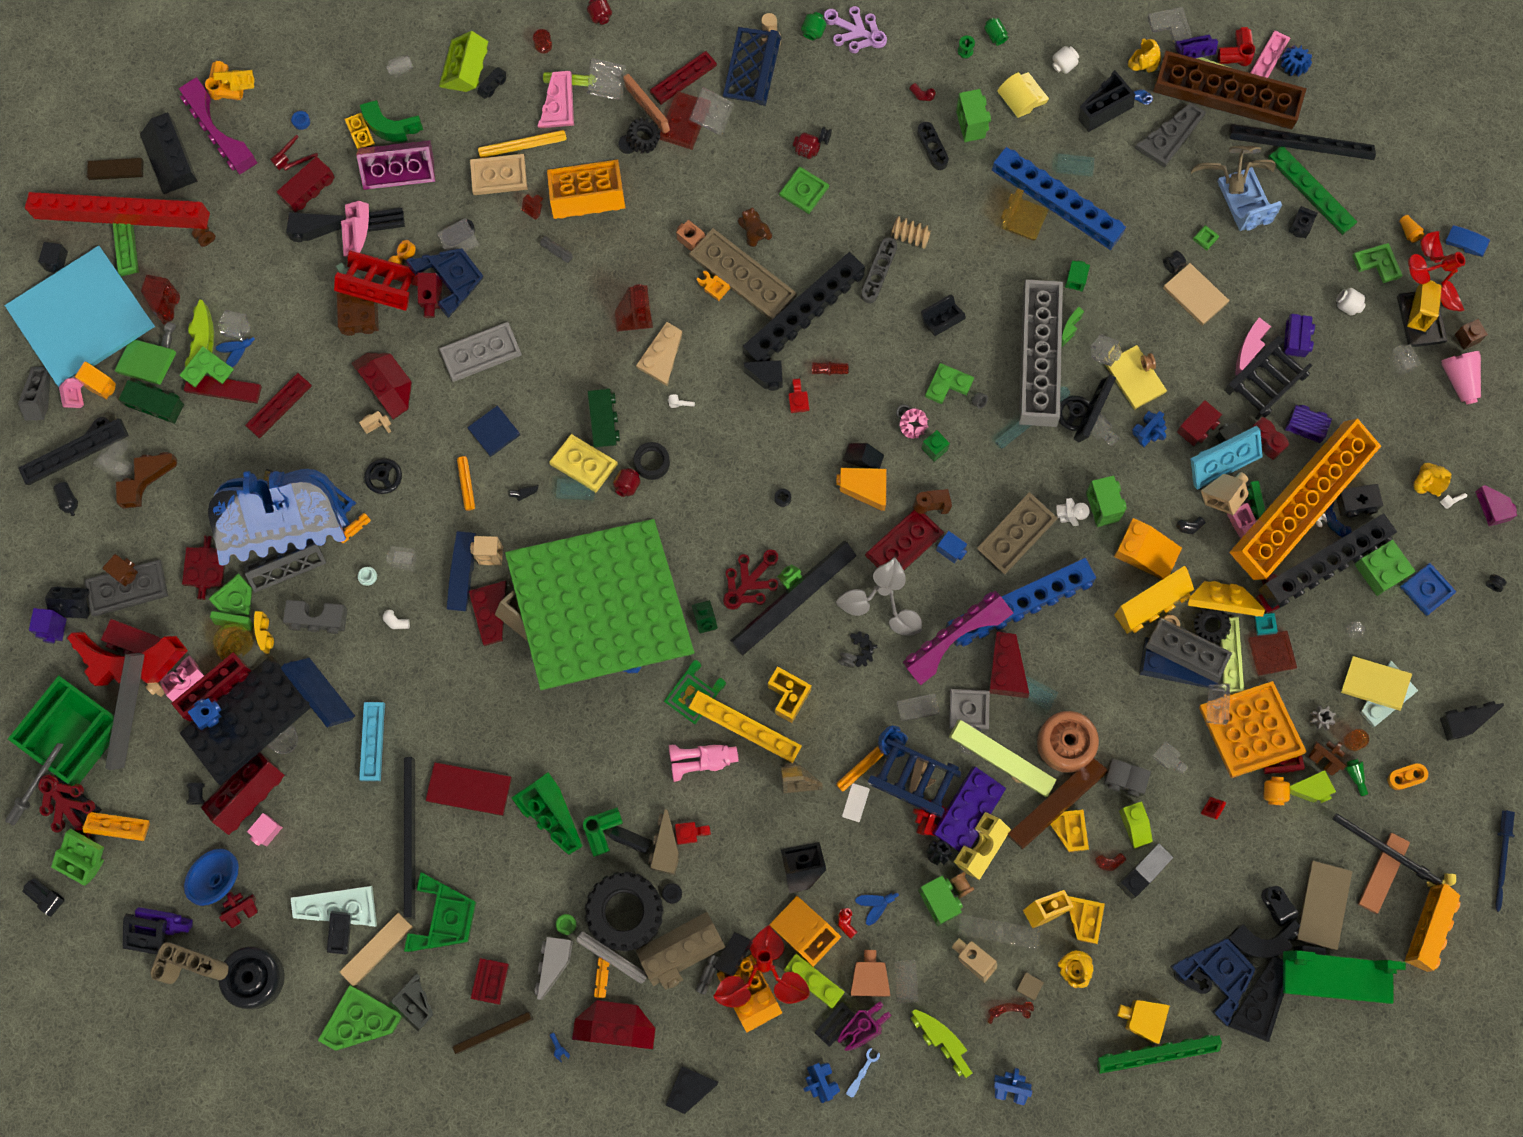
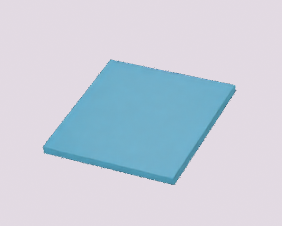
[4,246,155,387]

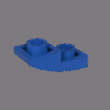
[1446,225,1490,257]

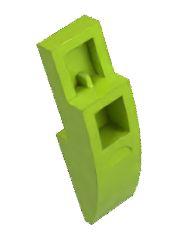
[185,299,214,367]
[910,1009,973,1078]

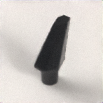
[508,485,539,501]

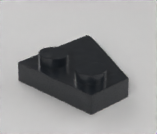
[666,1066,719,1114]

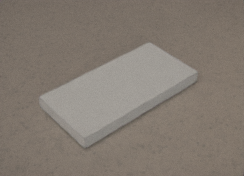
[439,322,522,382]

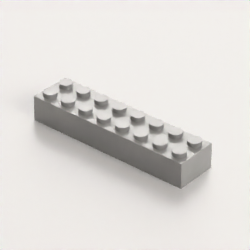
[1019,280,1063,427]

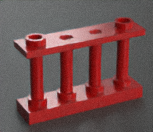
[334,250,418,311]

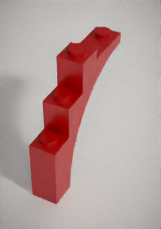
[67,632,188,686]

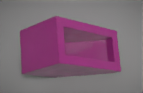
[1475,485,1517,527]

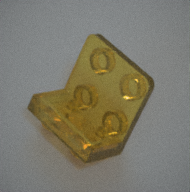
[1001,188,1048,240]

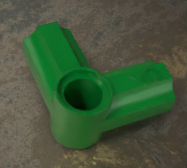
[583,807,623,857]

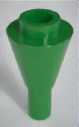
[1345,759,1368,796]

